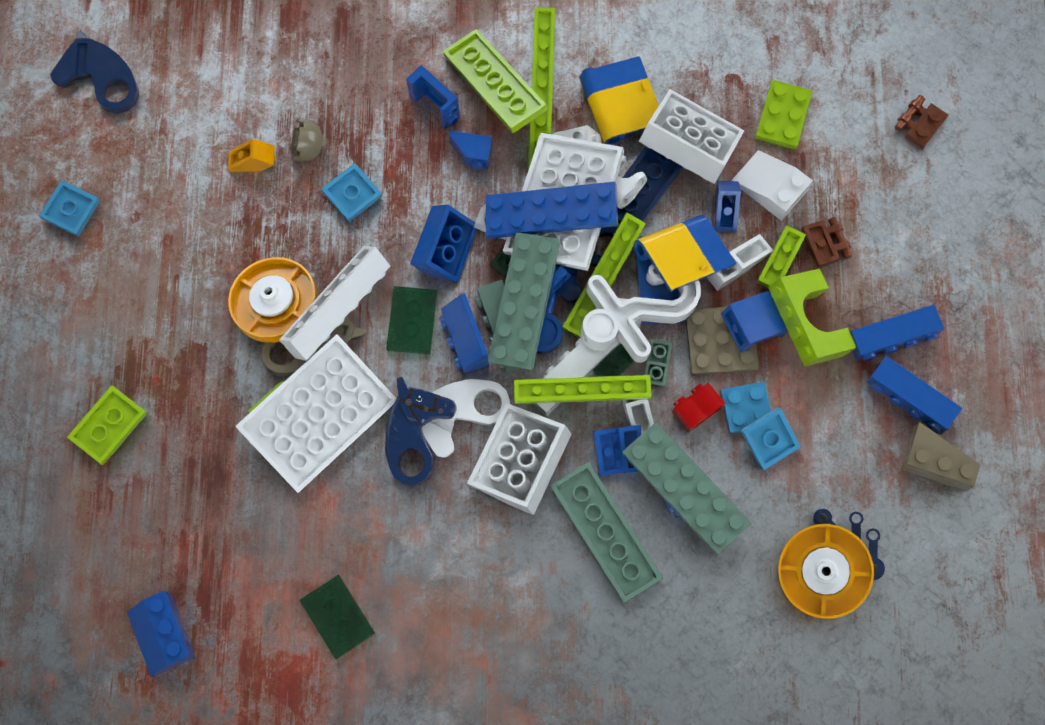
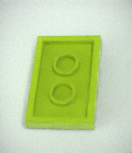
[755,80,813,150]
[67,385,148,465]

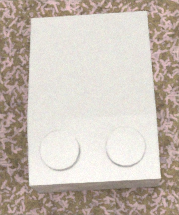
[732,150,813,221]

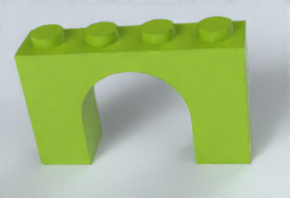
[768,269,857,367]

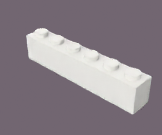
[279,246,390,361]
[532,321,641,417]

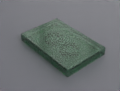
[386,286,438,355]
[299,575,376,660]

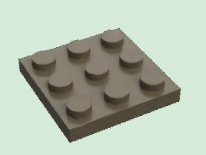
[685,307,759,376]

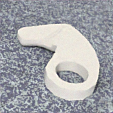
[422,379,510,458]

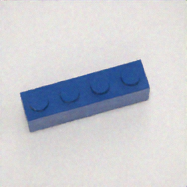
[850,304,945,362]
[867,356,962,434]

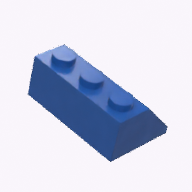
[410,204,477,283]
[439,293,489,375]
[127,590,196,677]

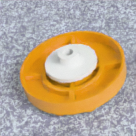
[228,257,318,343]
[778,524,874,619]

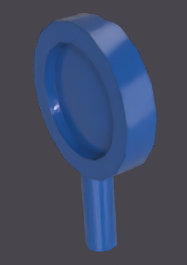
[537,292,563,354]

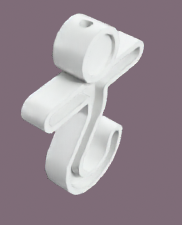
[581,264,701,363]

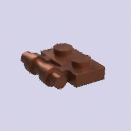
[894,95,949,149]
[801,217,853,268]

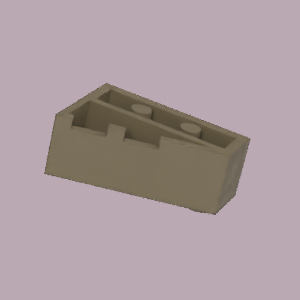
[901,422,980,491]

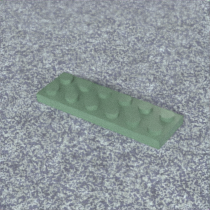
[488,232,561,371]
[622,422,752,555]
[550,462,663,604]

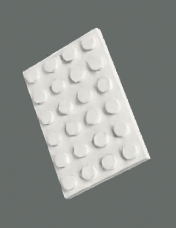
[503,133,624,271]
[235,334,396,493]

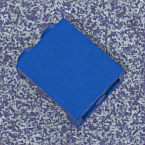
[406,65,460,129]
[721,291,788,352]

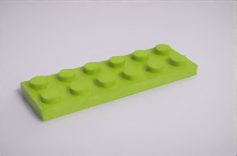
[442,29,548,133]

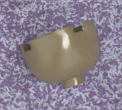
[291,118,326,162]

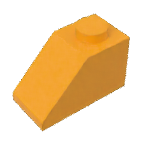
[228,138,275,172]

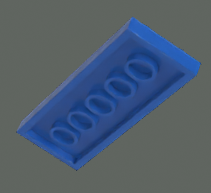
[486,181,618,239]

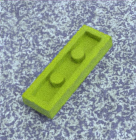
[757,225,806,288]

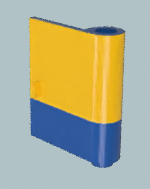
[579,56,659,145]
[634,215,736,292]

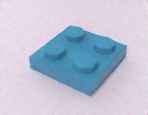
[321,163,382,222]
[39,180,100,237]
[720,382,771,434]
[740,407,801,470]

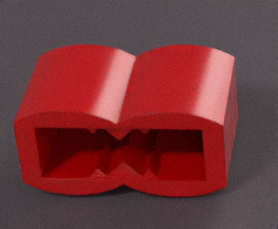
[672,382,725,433]

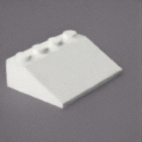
[639,89,744,184]
[467,403,572,515]

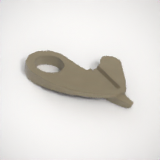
[261,294,367,377]

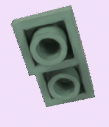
[644,339,672,386]

